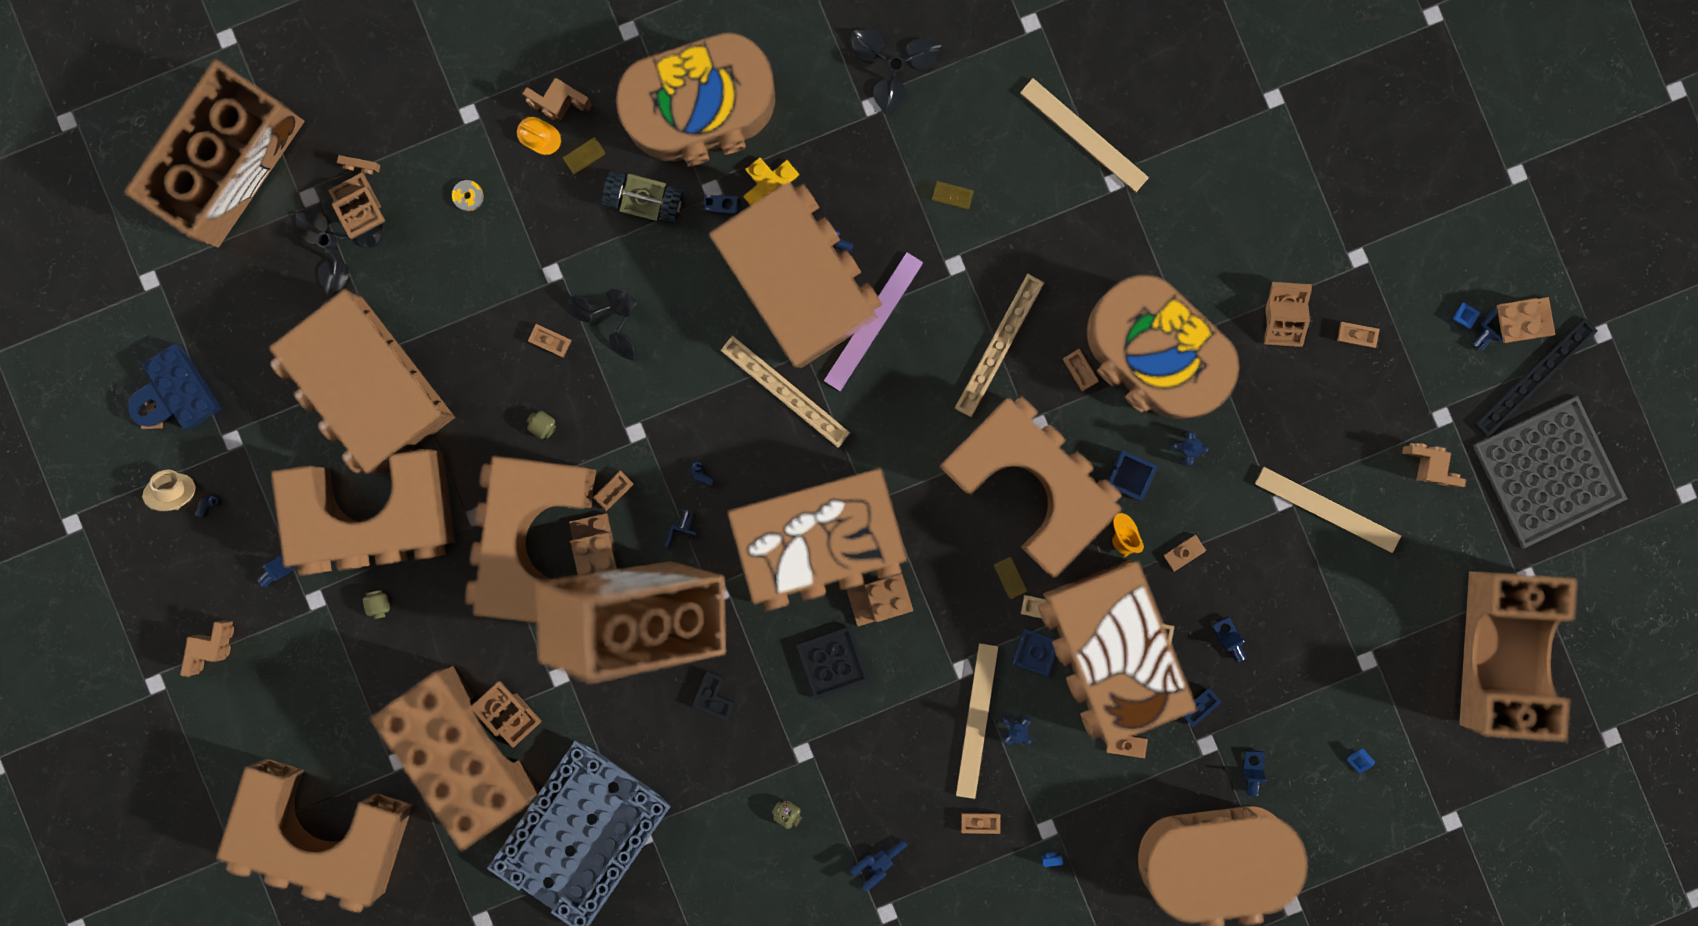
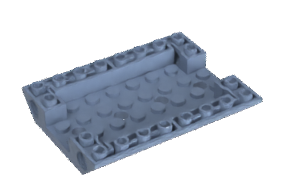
[487,740,670,926]

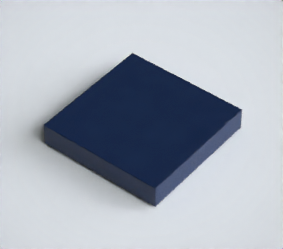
[1012,628,1057,677]

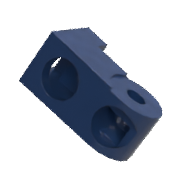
[703,195,741,216]

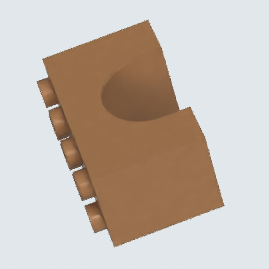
[939,397,1121,577]
[272,450,456,575]
[466,457,596,622]
[1459,571,1576,740]
[371,666,540,850]
[217,758,413,911]

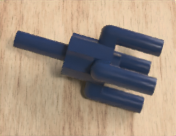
[1170,431,1208,466]
[1002,716,1032,746]
[849,840,908,892]

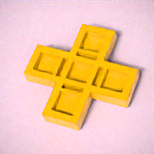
[743,158,799,206]

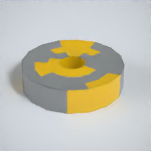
[452,180,484,211]

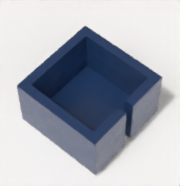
[1107,450,1158,501]

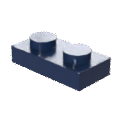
[1182,687,1222,727]

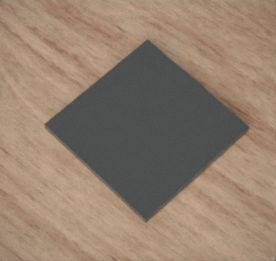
[1473,396,1627,549]

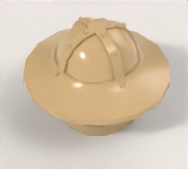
[142,469,196,511]

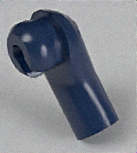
[834,229,853,252]
[691,461,714,487]
[195,494,219,518]

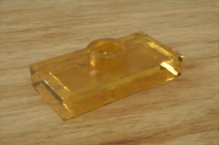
[563,137,606,174]
[932,181,974,210]
[993,557,1027,599]

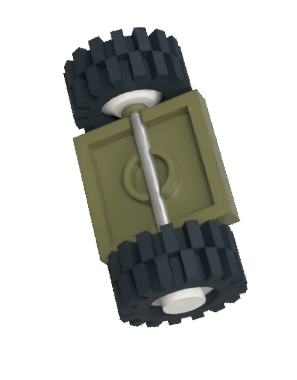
[602,171,684,223]

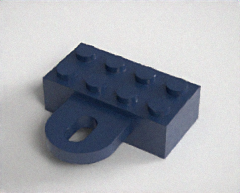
[128,343,222,430]

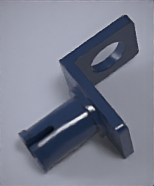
[1473,308,1503,351]
[665,510,697,550]
[258,552,297,587]
[1213,616,1246,662]
[1243,750,1266,796]

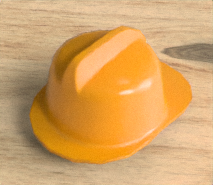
[517,117,561,155]
[1112,513,1144,557]

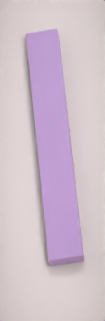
[824,253,923,391]

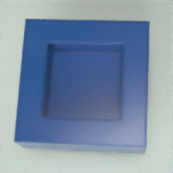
[1452,303,1480,329]
[1347,748,1375,774]
[1041,852,1063,867]

